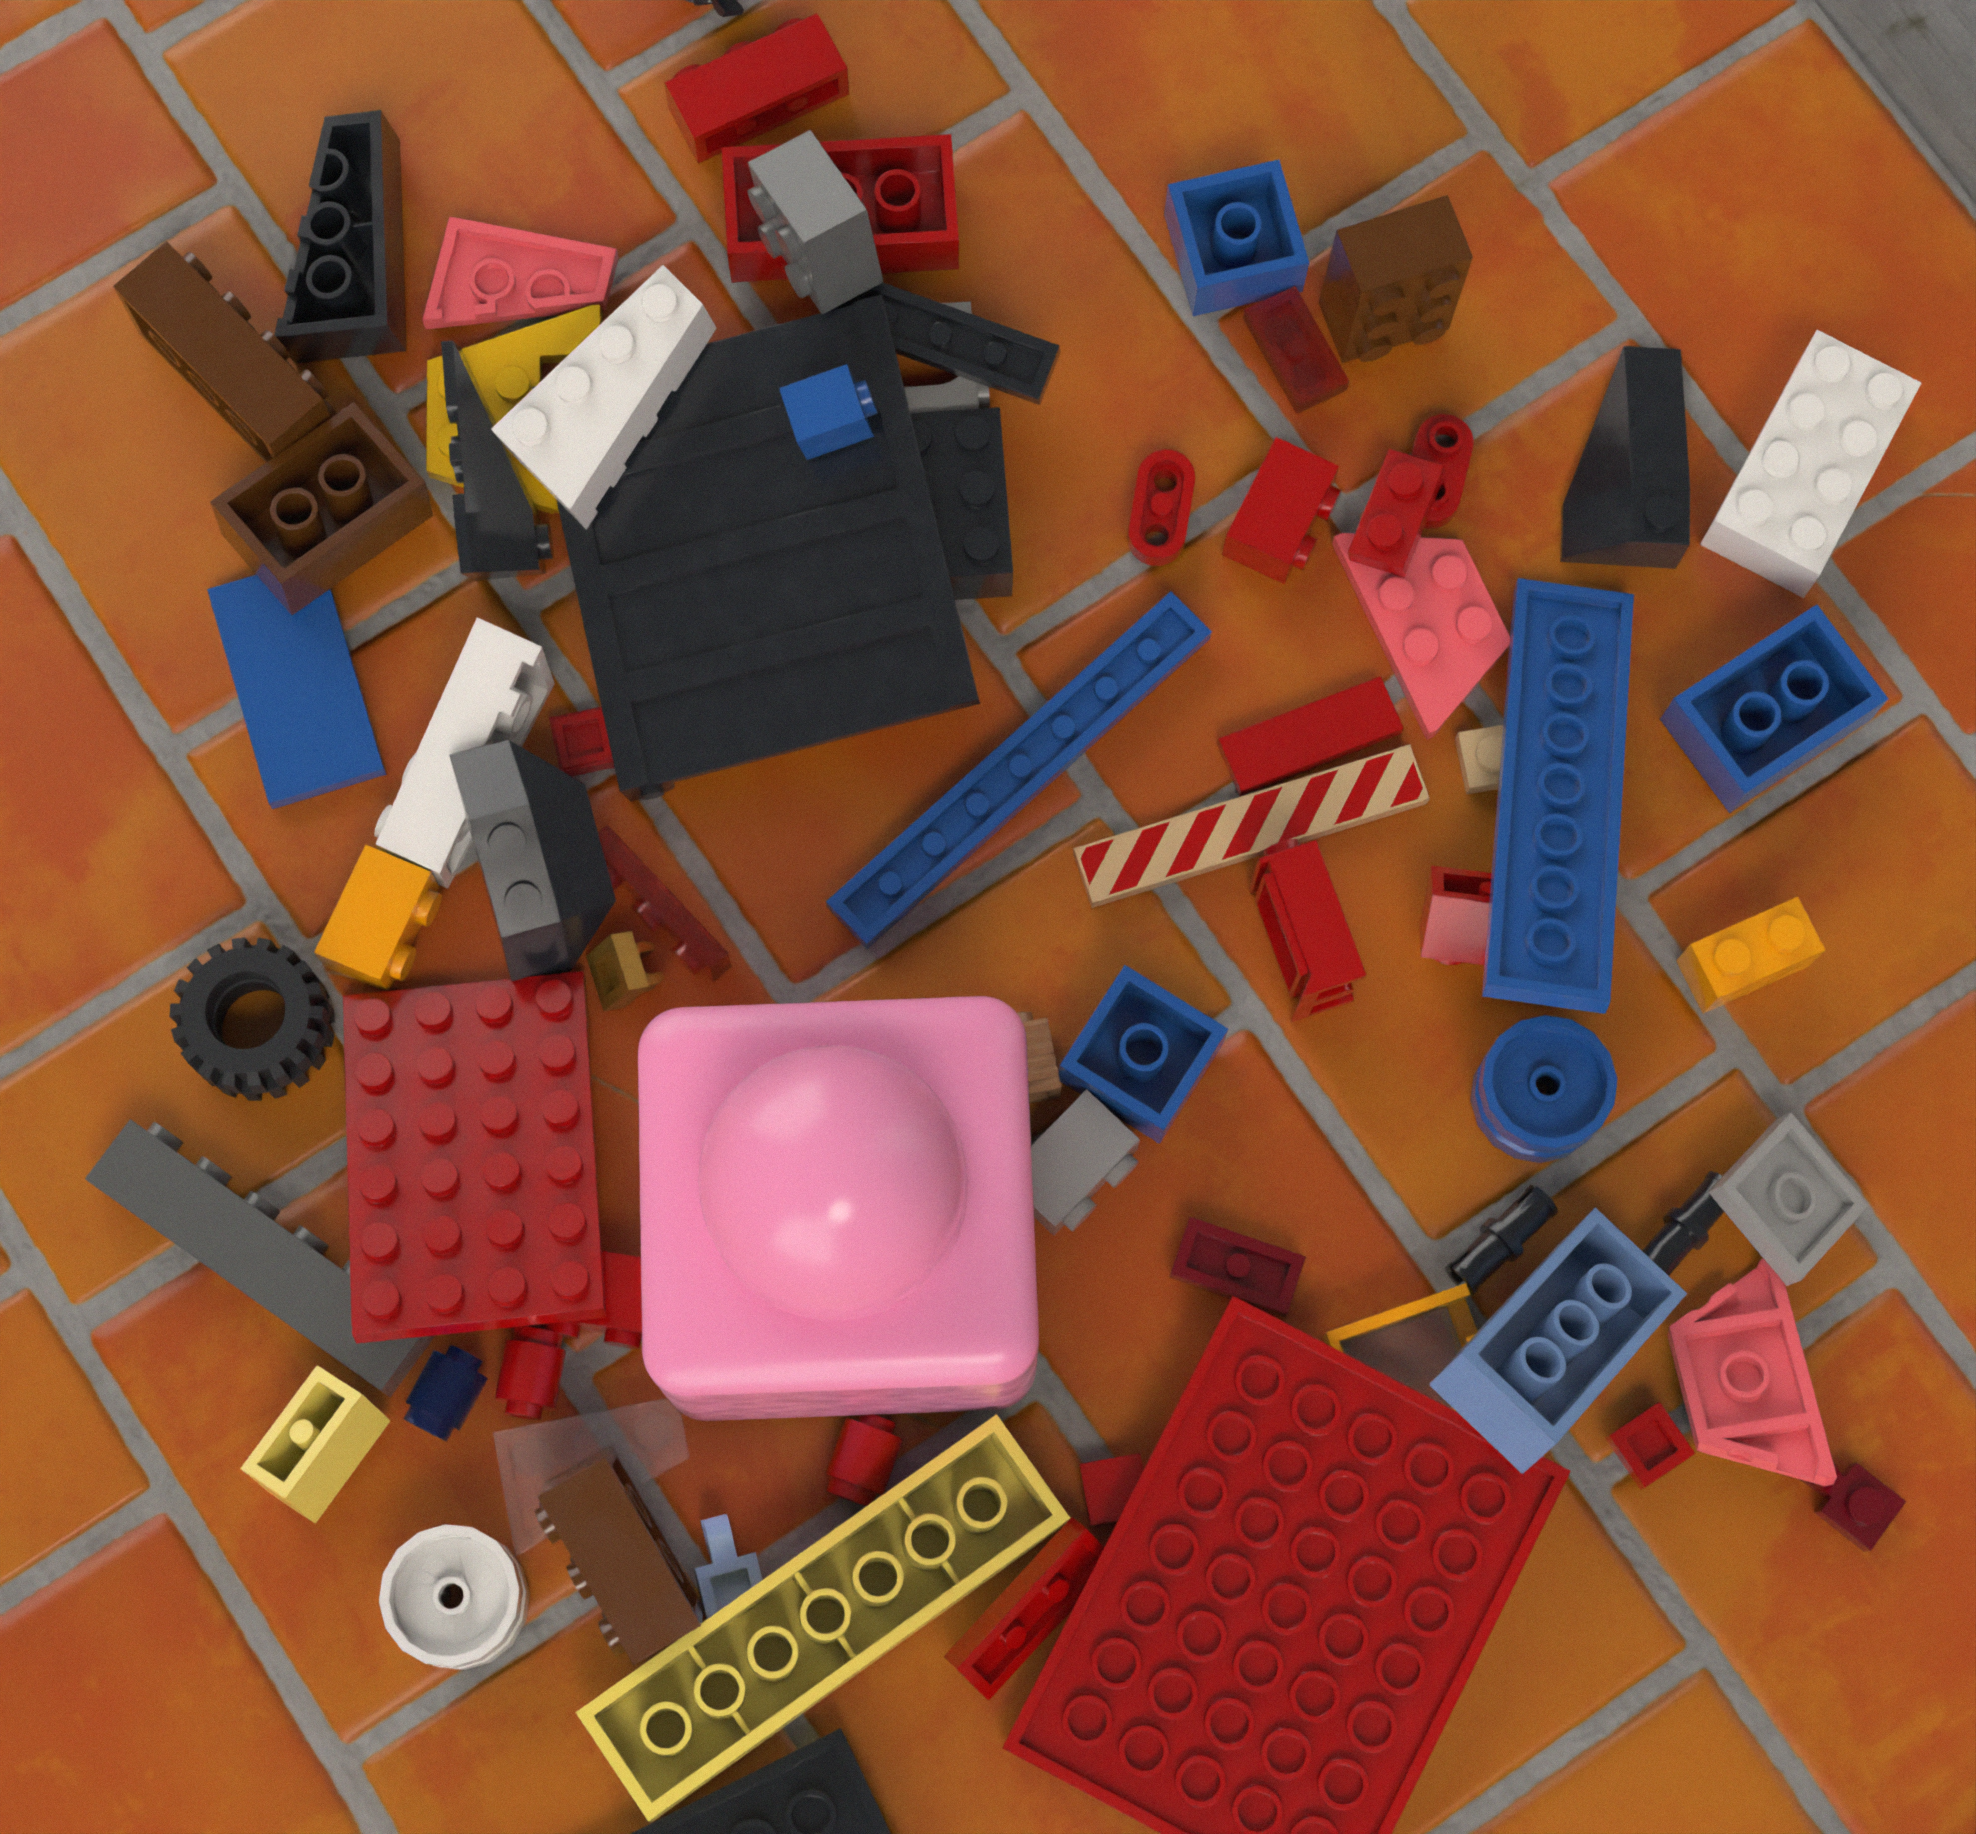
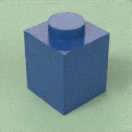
[779,364,878,460]

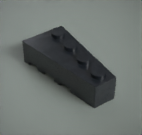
[274,110,406,364]

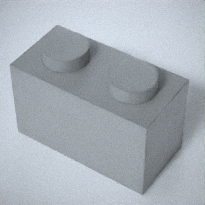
[1031,1089,1140,1236]

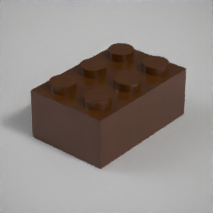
[1319,195,1473,363]
[210,402,433,615]
[534,1444,704,1665]

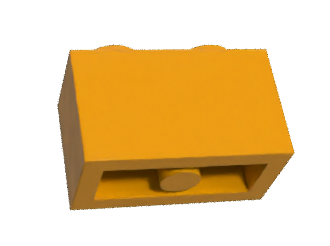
[314,844,442,991]
[1676,897,1825,1014]

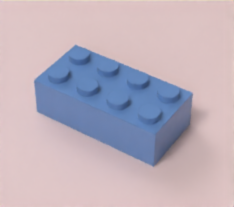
[1429,1207,1687,1474]

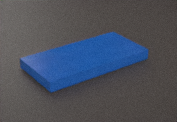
[207,575,387,809]

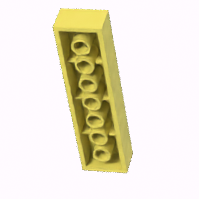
[575,1414,1070,1823]

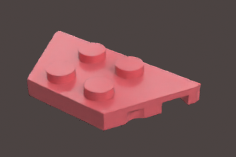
[1332,533,1510,740]
[1667,1258,1837,1486]

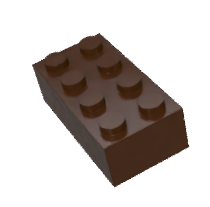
[113,241,337,462]

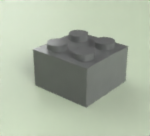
[747,130,883,314]

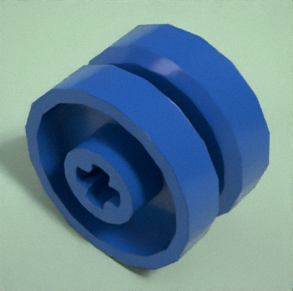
[1470,1015,1618,1163]

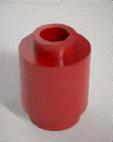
[494,1326,567,1421]
[825,1414,903,1507]

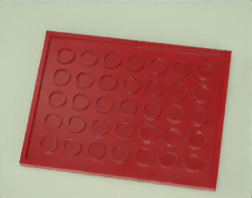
[1002,1296,1571,1834]

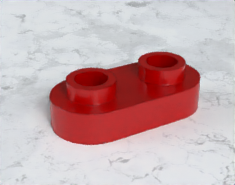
[1411,414,1474,529]
[1127,449,1196,566]

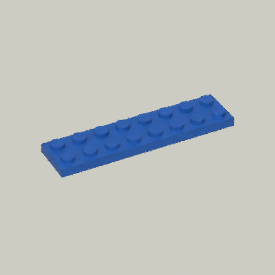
[1482,578,1634,1014]

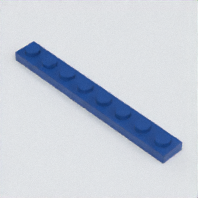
[826,591,1212,949]

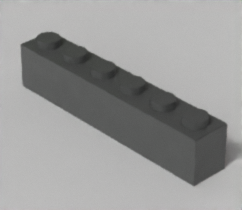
[85,1119,434,1397]

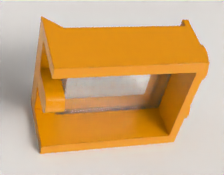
[1323,1283,1478,1411]

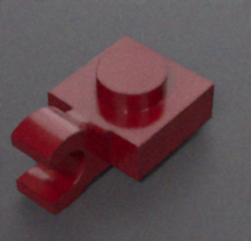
[1799,1462,1906,1552]

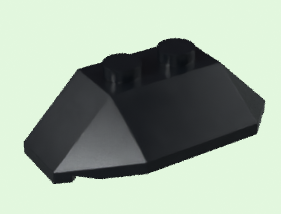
[449,739,616,981]

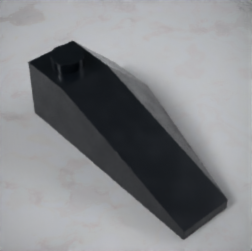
[441,340,554,581]
[1560,346,1690,569]

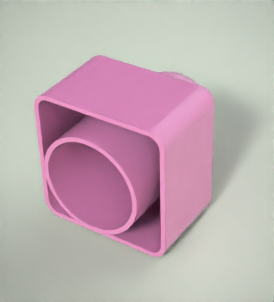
[638,996,1039,1421]

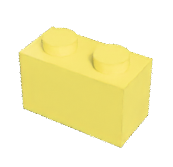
[240,1365,390,1524]

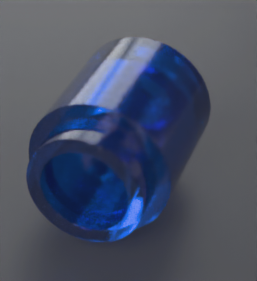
[403,1344,488,1442]

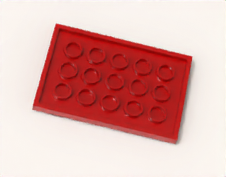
[343,971,607,1344]

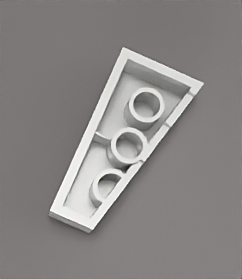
[491,265,717,530]

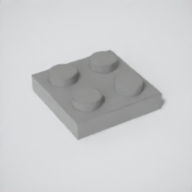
[1708,1112,1869,1286]

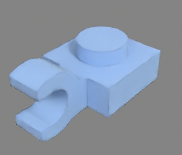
[693,1514,763,1620]

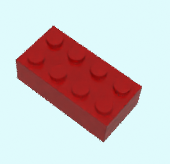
[721,134,959,283]

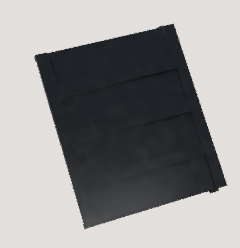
[532,294,981,802]

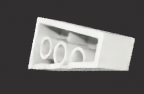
[374,617,555,888]

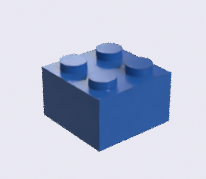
[1164,159,1309,316]
[1058,965,1228,1144]

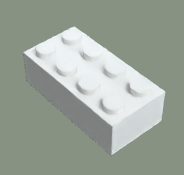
[1700,330,1921,598]

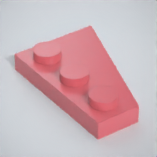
[422,216,619,330]

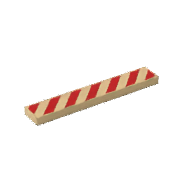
[1073,744,1430,908]

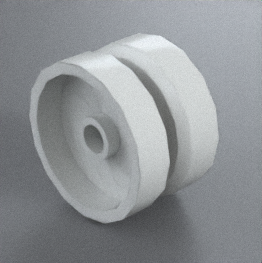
[379,1524,530,1670]

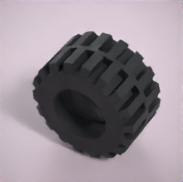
[169,937,335,1101]

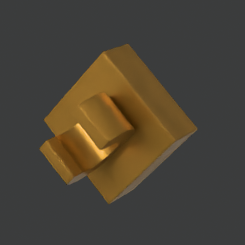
[586,931,664,1011]

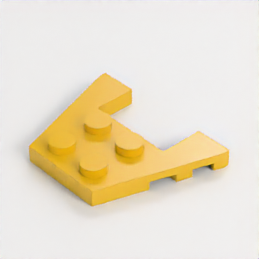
[426,305,602,514]

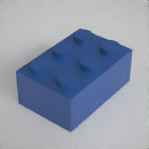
[1660,605,1889,813]

